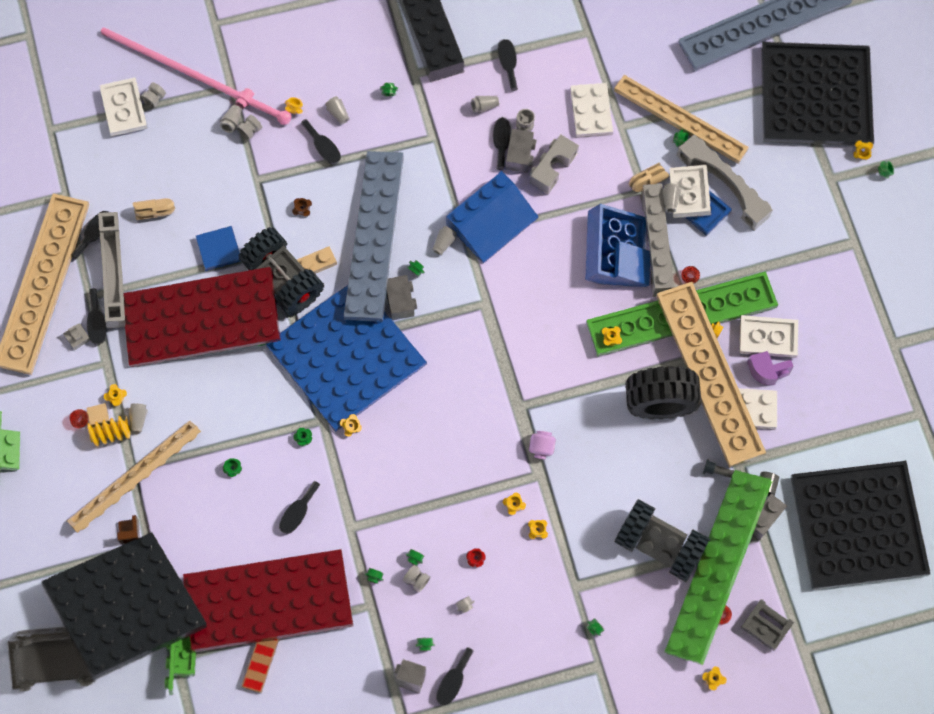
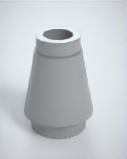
[471,95,499,114]
[325,96,350,125]
[220,105,242,133]
[662,183,681,213]
[432,226,457,255]
[128,403,148,432]

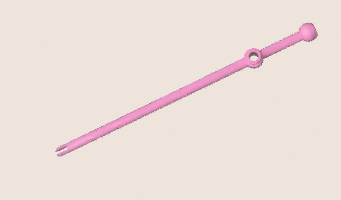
[101,28,292,125]

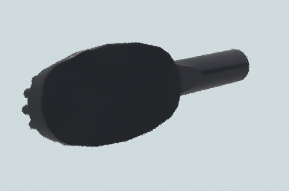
[498,39,518,91]
[493,117,511,170]
[301,119,341,165]
[71,211,109,259]
[87,288,106,345]
[279,481,320,534]
[436,647,474,705]

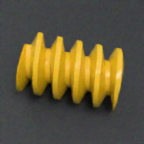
[87,416,131,447]

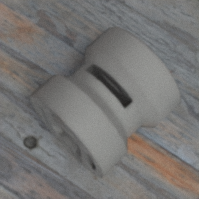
[141,82,166,108]
[516,109,535,132]
[237,115,262,140]
[403,565,431,593]

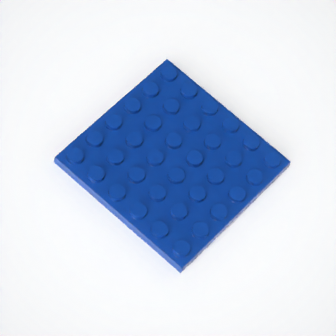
[266,285,427,432]

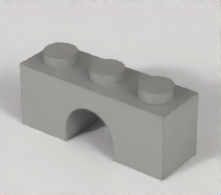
[529,135,579,195]

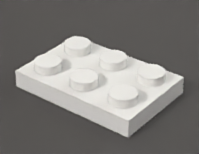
[99,78,147,136]
[570,83,613,138]
[670,165,711,218]
[739,315,798,358]
[739,388,777,430]

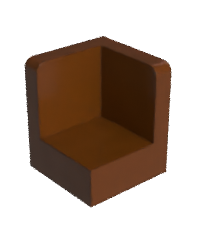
[117,515,140,545]

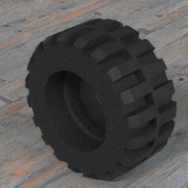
[625,366,702,419]

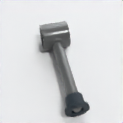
[703,459,780,497]

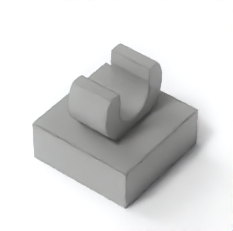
[63,323,90,351]

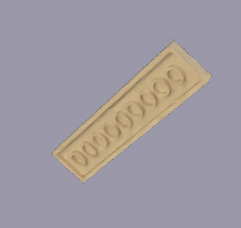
[0,193,90,375]
[656,282,766,468]

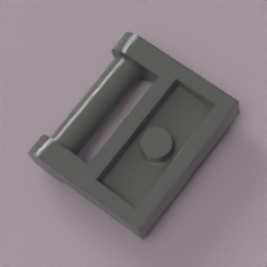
[741,599,794,651]

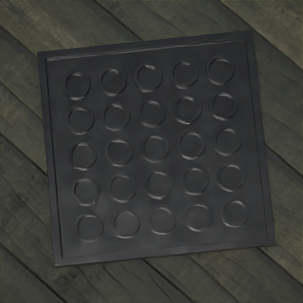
[761,42,874,145]
[790,461,931,590]
[41,532,207,680]

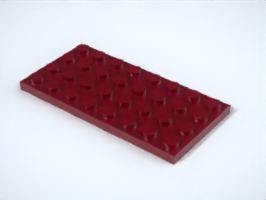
[124,267,281,367]
[183,549,354,653]

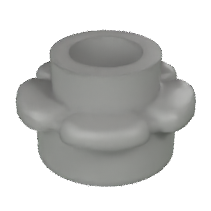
[456,596,475,613]

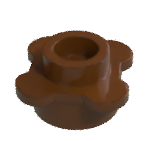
[292,198,312,217]

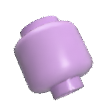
[529,430,556,460]

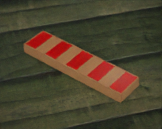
[242,639,280,694]

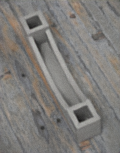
[677,134,773,231]
[641,184,674,297]
[98,212,126,328]

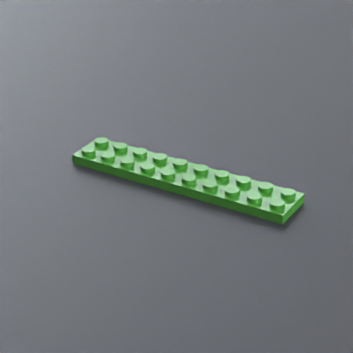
[586,271,778,356]
[665,470,772,665]

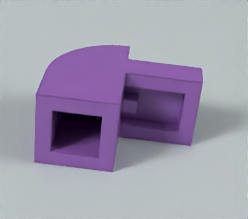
[747,351,794,386]

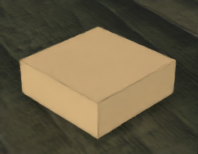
[87,403,110,427]

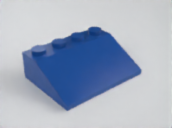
[446,171,539,264]
[585,204,647,287]

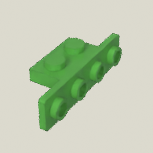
[0,411,20,471]
[165,636,196,695]

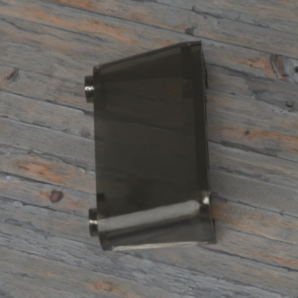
[7,627,96,691]

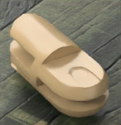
[629,163,669,192]
[133,198,175,220]

